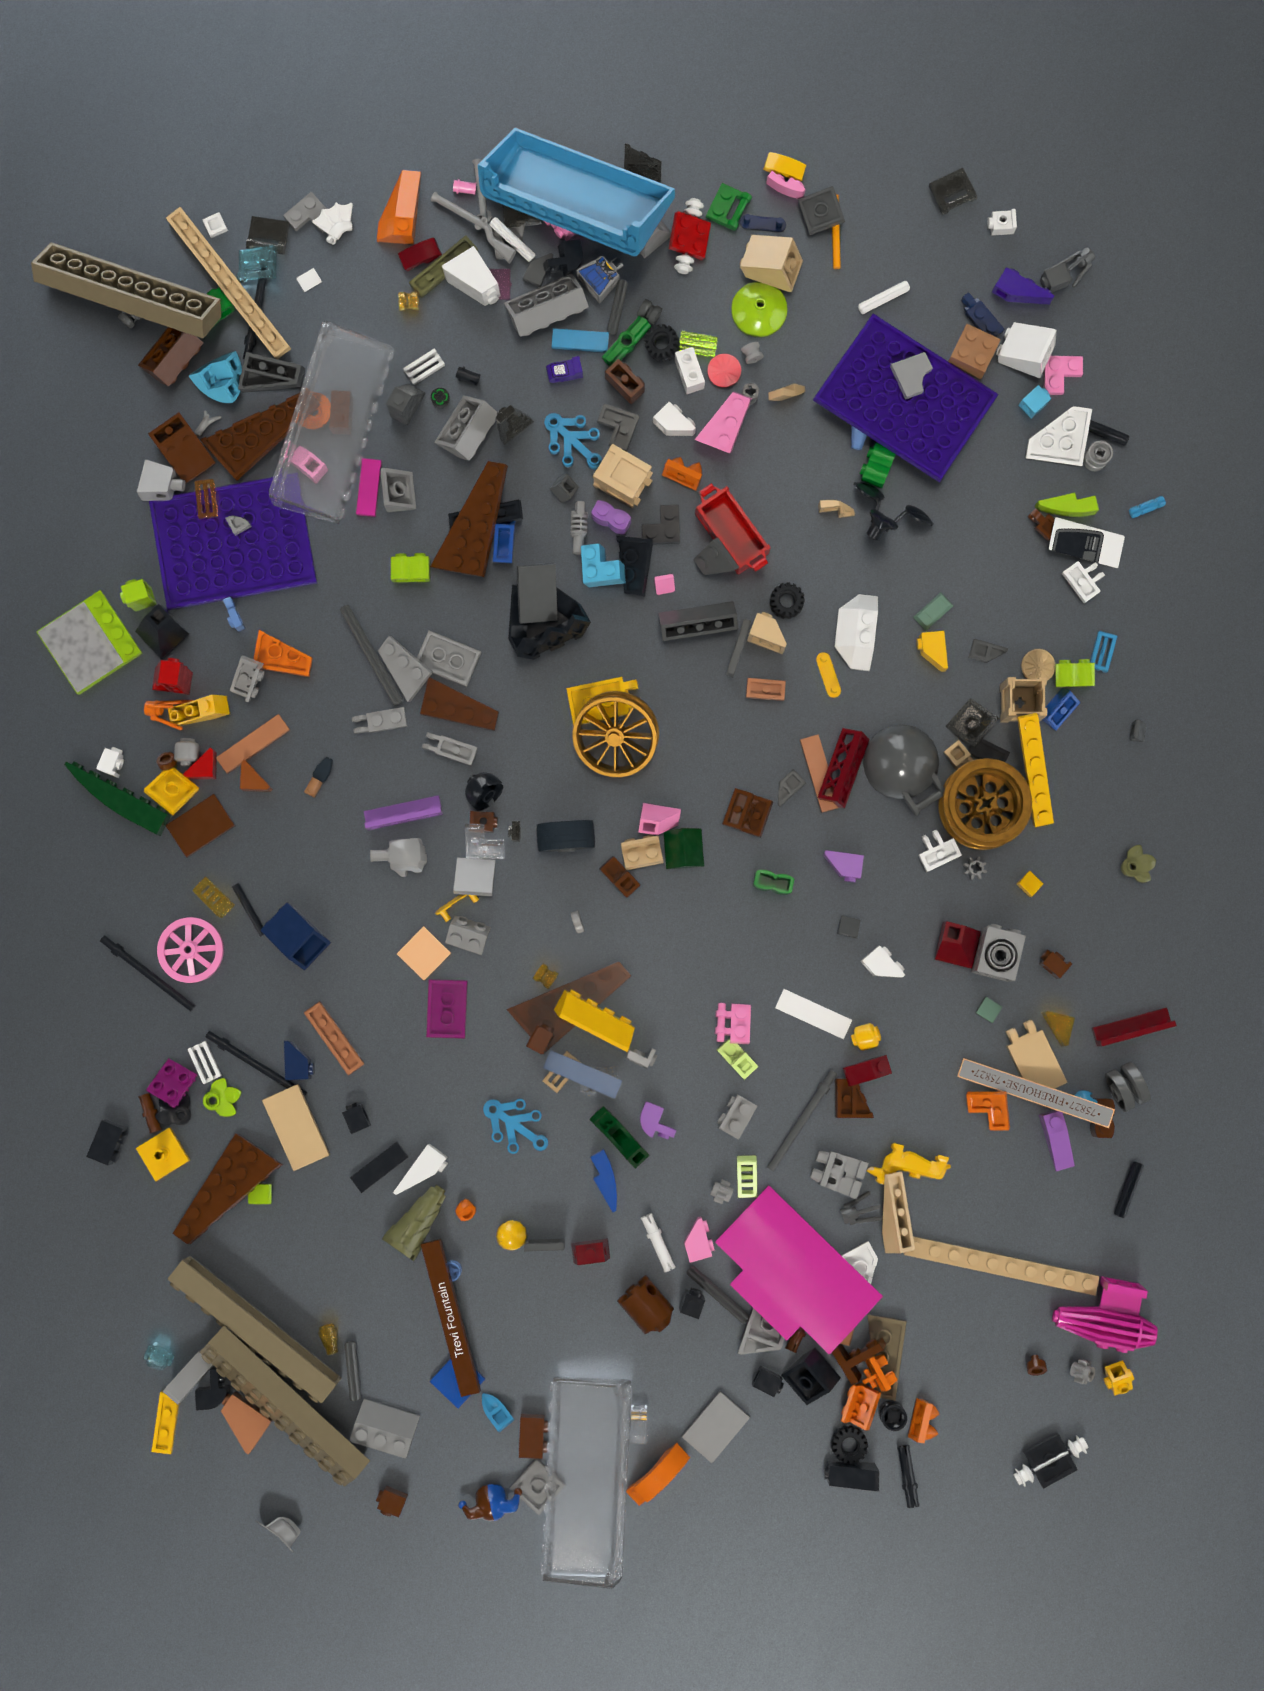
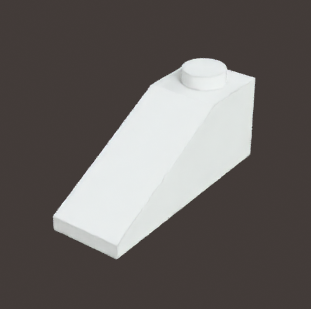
[393,1144,448,1195]

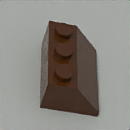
[138,327,203,387]

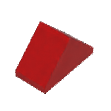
[183,747,217,779]

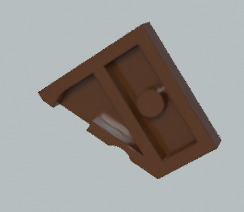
[835,1079,874,1118]

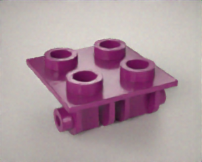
[146,1058,197,1108]

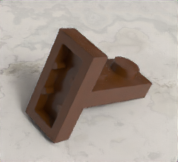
[832,1338,886,1385]

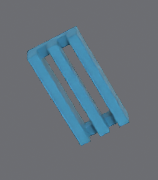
[1090,631,1117,673]

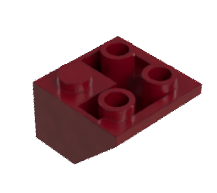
[934,921,981,969]

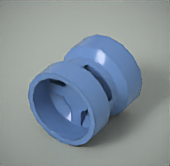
[447,1260,462,1282]

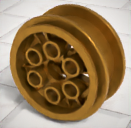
[938,758,1032,850]

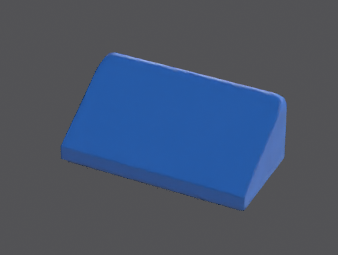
[1042,688,1081,731]

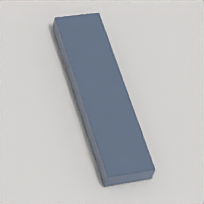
[543,1050,622,1099]

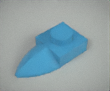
[482,1393,515,1433]

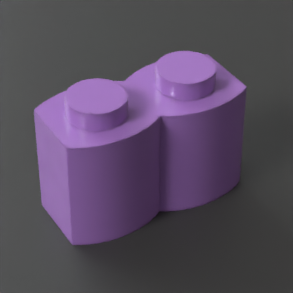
[591,500,631,535]

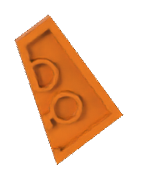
[253,630,313,677]

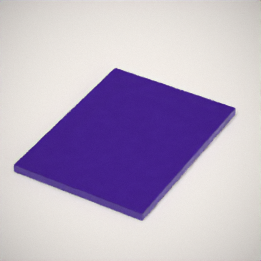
[813,313,999,483]
[149,473,317,611]

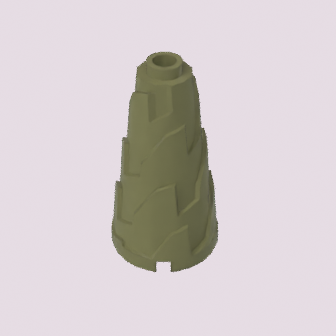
[382,1185,446,1261]

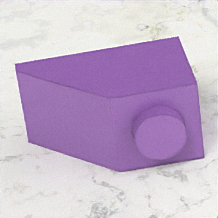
[823,850,864,882]

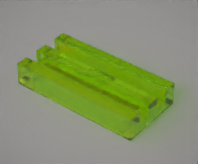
[678,330,718,357]

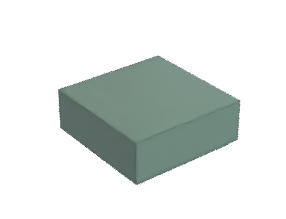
[975,997,1002,1023]

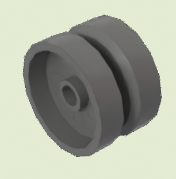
[1105,1062,1151,1112]

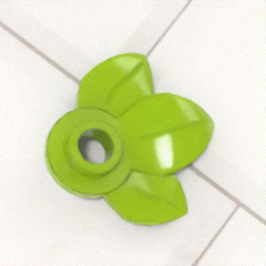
[203,1078,241,1117]

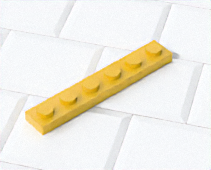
[1017,713,1054,827]

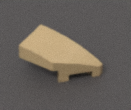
[768,384,805,401]
[818,500,855,518]

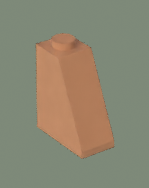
[221,1391,273,1455]

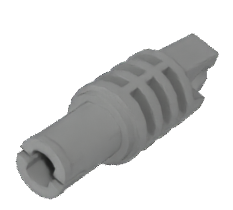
[570,501,588,555]

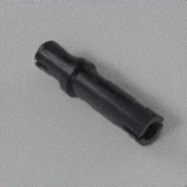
[897,1445,920,1508]

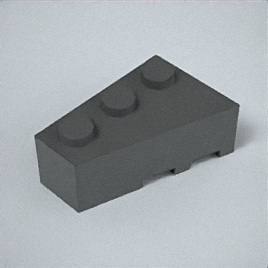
[238,352,305,393]

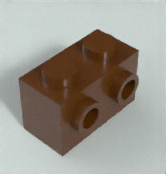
[605,359,645,404]

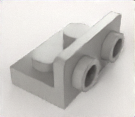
[625,1048,657,1069]
[717,1094,758,1140]

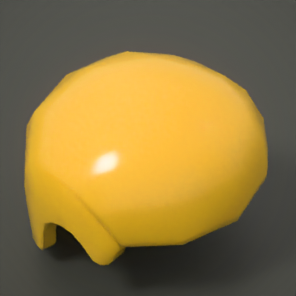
[496,1220,527,1251]

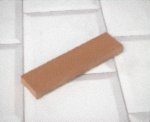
[216,714,290,774]
[800,734,839,813]
[304,1001,365,1075]

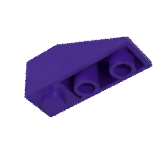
[992,267,1055,305]

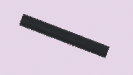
[232,883,264,937]

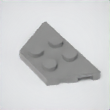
[737,1308,784,1355]

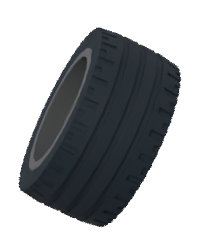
[536,820,595,852]

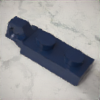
[961,292,1005,337]

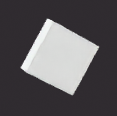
[202,212,228,238]

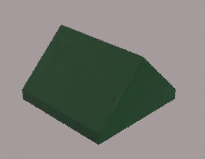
[663,828,704,869]

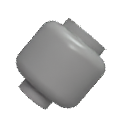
[174,738,200,766]

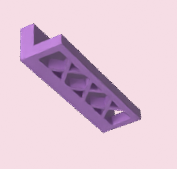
[364,795,443,831]

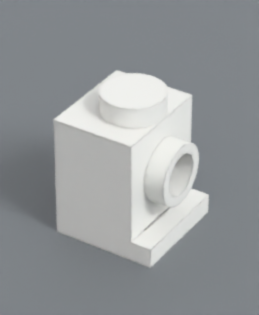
[987,209,1017,235]
[96,747,124,778]

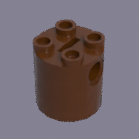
[617,1275,674,1334]

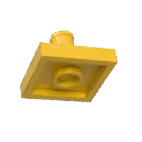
[136,1127,190,1182]

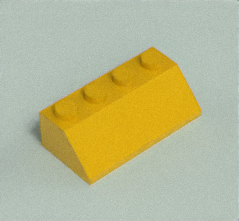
[554,989,635,1052]

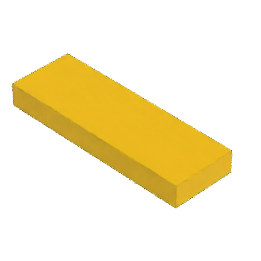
[151,1391,180,1454]

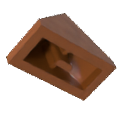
[240,760,273,792]

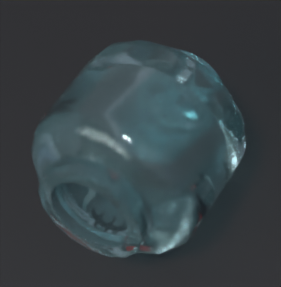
[143,1342,174,1371]

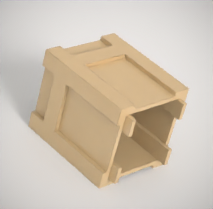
[593,444,653,508]
[1000,677,1047,723]

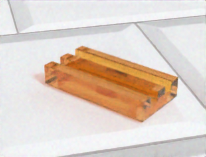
[194,479,218,519]

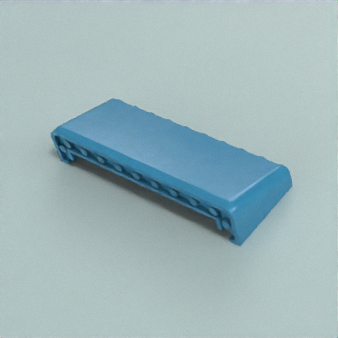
[478,128,675,256]

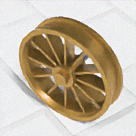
[573,691,659,777]

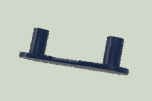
[740,214,786,232]

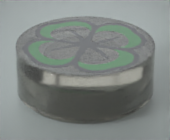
[431,388,450,408]

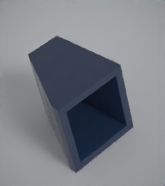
[260,902,331,970]

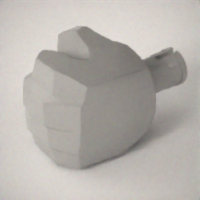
[370,838,427,877]

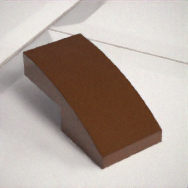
[599,856,640,898]

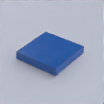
[430,1358,485,1409]

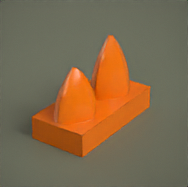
[662,457,702,491]
[908,1398,939,1443]

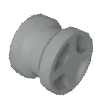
[741,342,764,364]

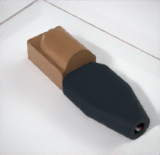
[304,757,333,798]

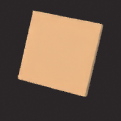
[397,926,451,981]

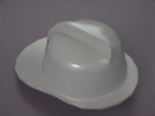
[256,1517,301,1552]

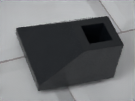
[135,604,189,660]

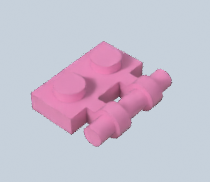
[715,1003,751,1044]

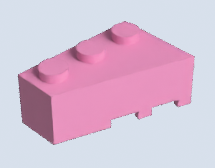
[695,392,752,453]

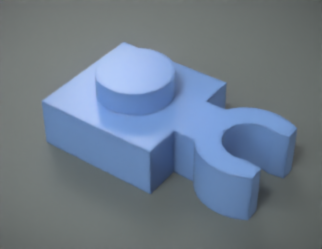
[223,597,245,632]

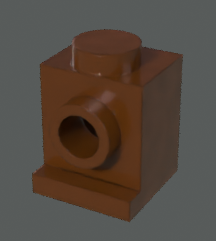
[469,811,498,833]
[1039,949,1072,979]

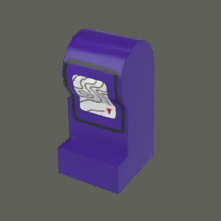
[546,356,583,383]

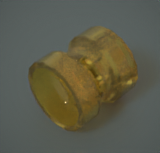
[398,291,419,311]
[532,963,559,990]

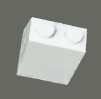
[442,246,501,306]
[996,322,1057,378]

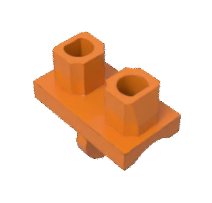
[862,1354,897,1392]

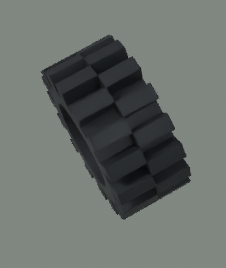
[644,324,680,362]
[770,582,805,619]
[831,1425,868,1465]

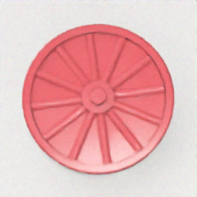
[707,354,741,388]

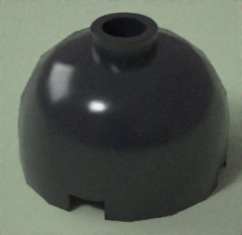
[465,772,503,811]

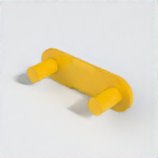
[816,652,841,698]
[435,894,479,922]

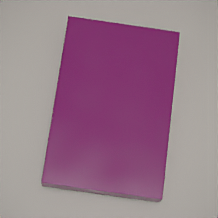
[426,979,468,1039]

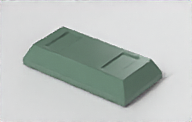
[913,592,954,631]

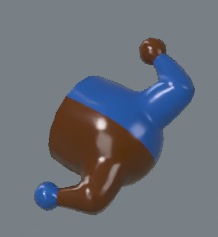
[458,1484,522,1522]

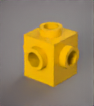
[1104,1360,1134,1396]

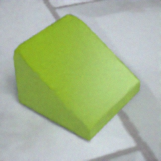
[248,1184,272,1204]

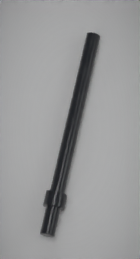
[243,251,271,359]
[100,935,195,1012]
[205,1031,307,1097]

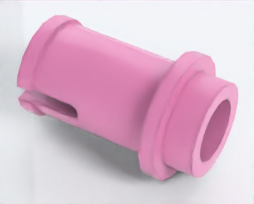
[453,179,476,195]

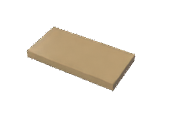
[262,1084,330,1171]

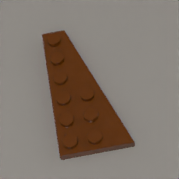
[200,389,321,481]
[506,962,631,1053]

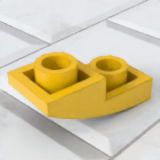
[763,152,806,182]

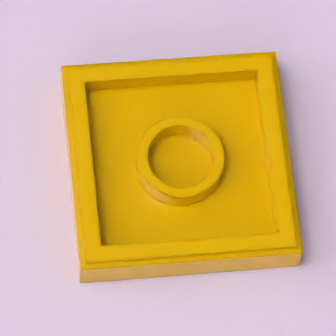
[144,767,199,815]

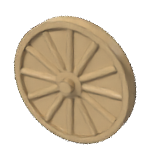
[1021,649,1055,681]

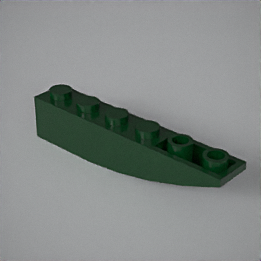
[64,761,171,836]

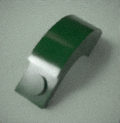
[590,1106,650,1169]

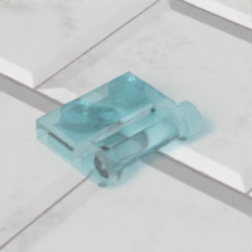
[237,245,276,283]

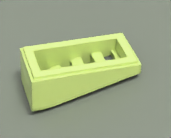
[737,1155,757,1198]

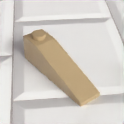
[882,1171,915,1253]

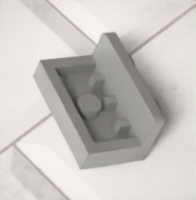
[230,655,265,703]
[445,916,491,955]

